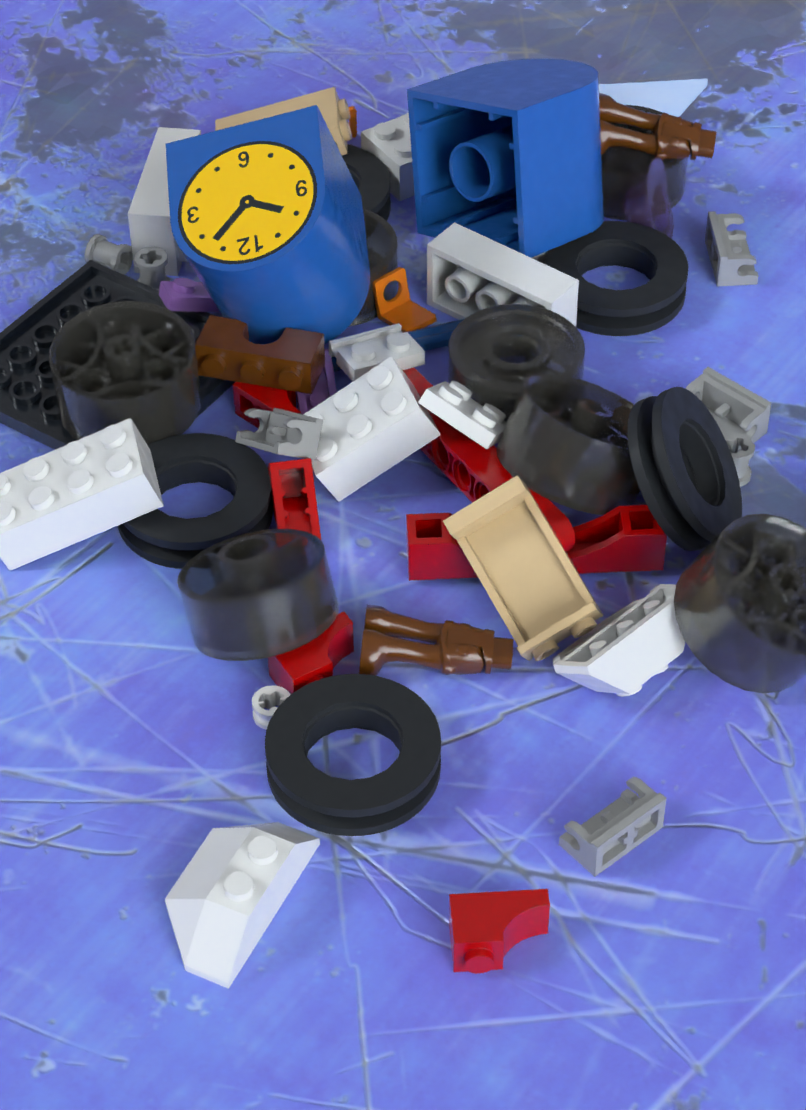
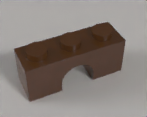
[195,315,325,394]

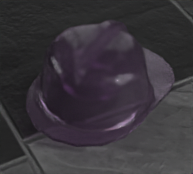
[623,157,674,238]

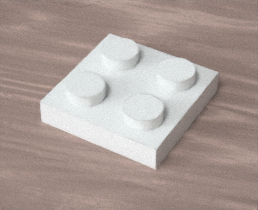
[418,381,512,449]

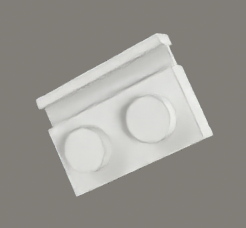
[329,323,425,382]

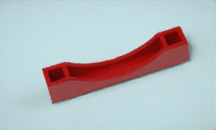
[406,505,667,581]

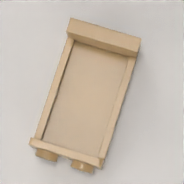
[215,87,352,155]
[443,475,604,661]

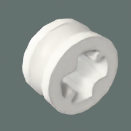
[252,685,290,730]

